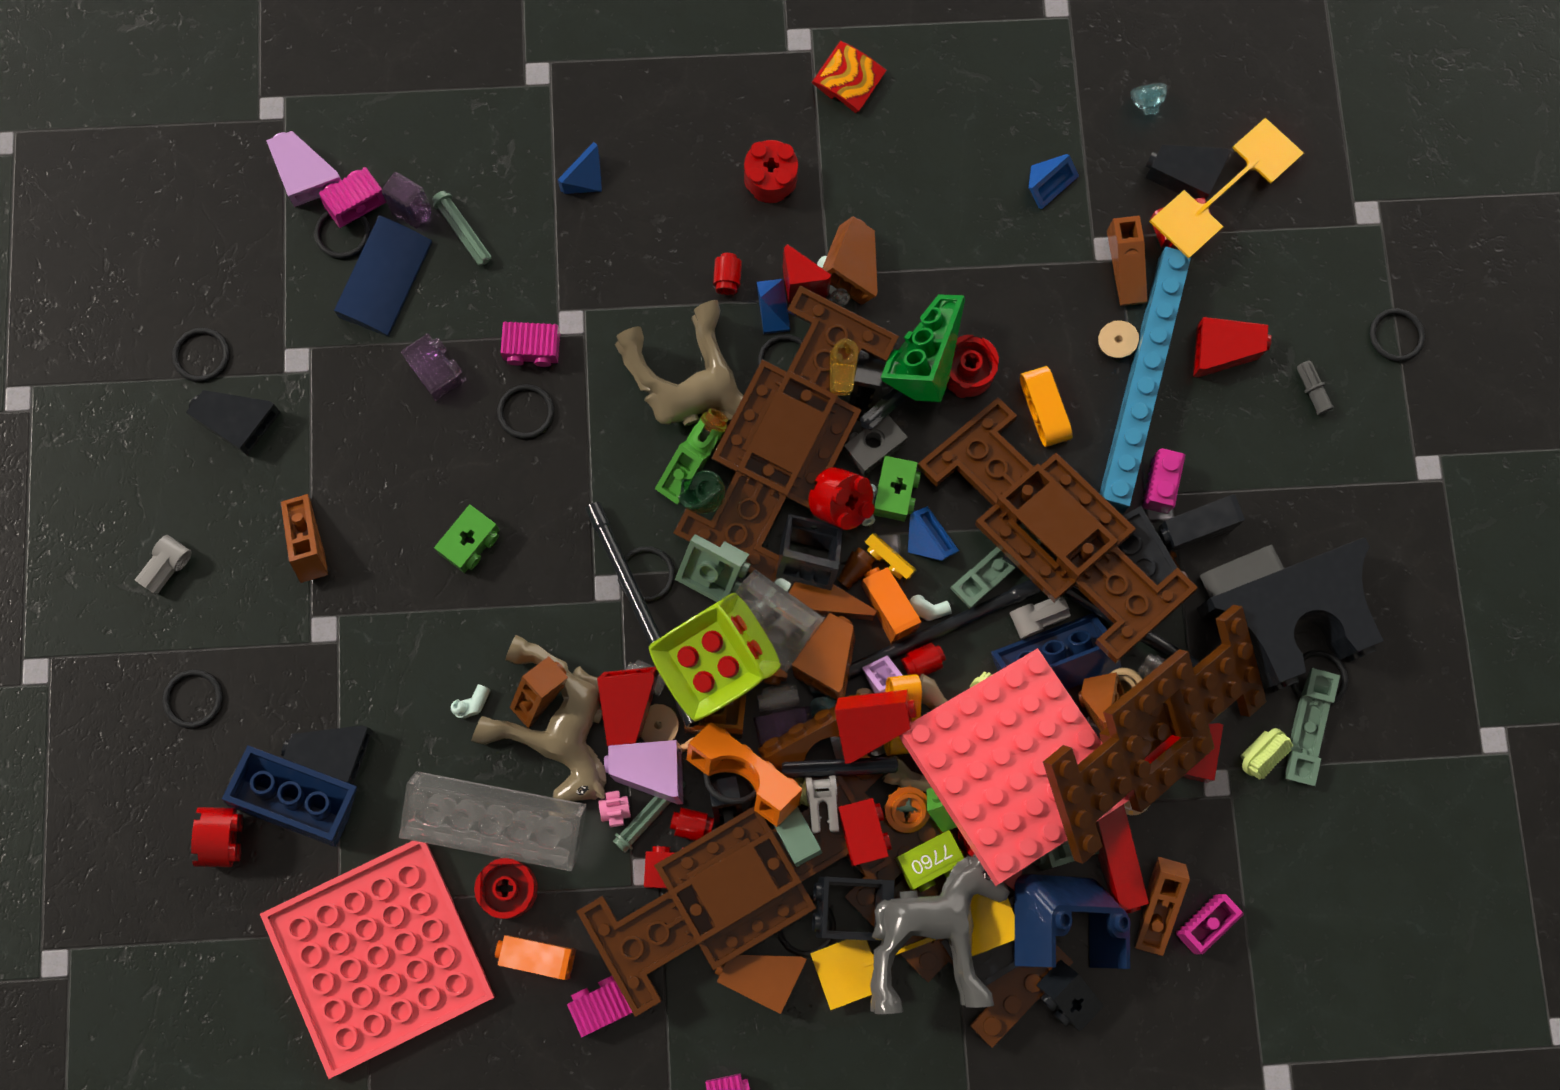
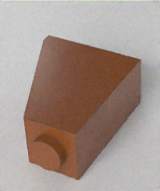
[822,216,878,305]
[792,613,856,702]
[714,955,807,1014]

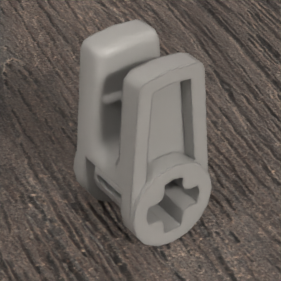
[806,775,839,834]

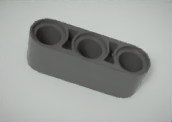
[1200,545,1284,598]

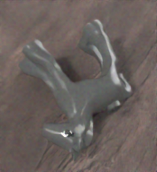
[870,854,1010,1014]

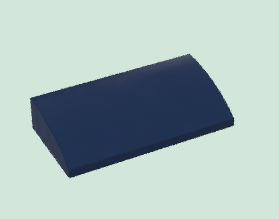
[334,215,432,337]

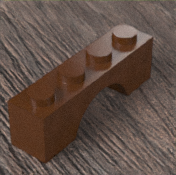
[758,693,860,779]

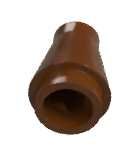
[836,547,876,589]

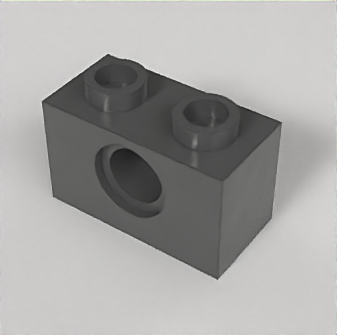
[842,415,908,477]

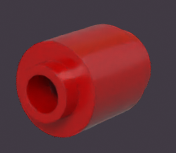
[713,253,742,295]
[901,642,946,678]
[670,807,714,841]

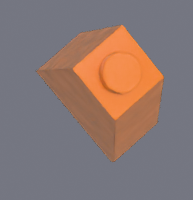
[861,567,921,644]
[495,935,576,980]

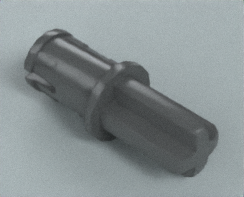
[1297,361,1334,415]

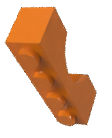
[686,722,802,827]

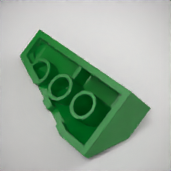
[881,294,965,402]

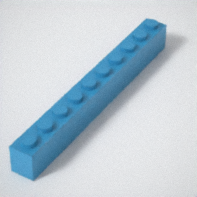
[1099,247,1191,514]

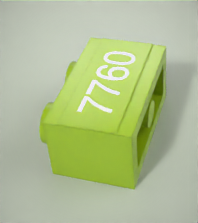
[895,830,964,892]

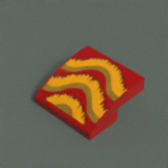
[811,41,887,113]

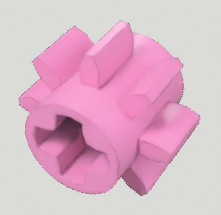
[599,791,631,827]

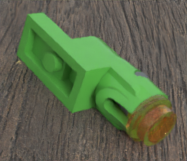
[655,408,728,504]

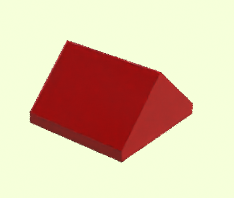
[783,244,832,304]

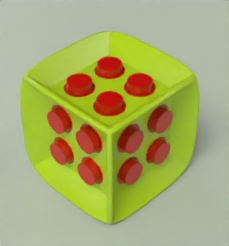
[649,593,781,721]

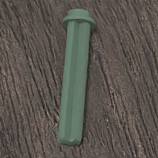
[432,191,491,266]
[613,780,686,853]

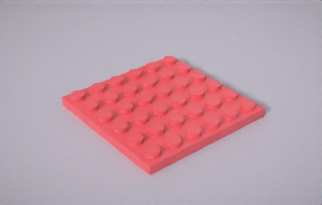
[899,648,1129,886]
[260,836,495,1079]

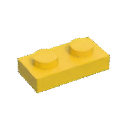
[865,533,917,579]

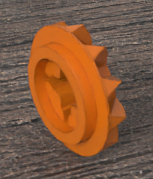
[884,786,930,833]

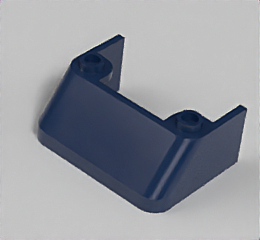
[1015,874,1131,969]

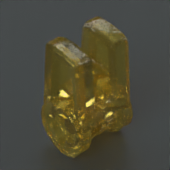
[830,339,859,396]

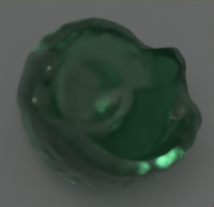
[678,470,725,514]

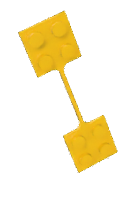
[1149,118,1304,258]
[810,894,1015,1010]

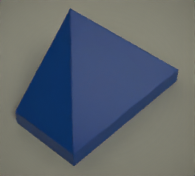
[558,142,602,194]
[1029,154,1079,209]
[757,279,790,334]
[908,506,959,560]

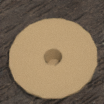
[1098,320,1139,358]
[641,704,679,742]

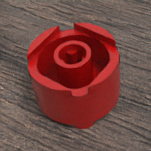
[744,140,798,203]
[947,335,999,398]
[809,467,875,530]
[191,807,244,867]
[474,858,538,919]

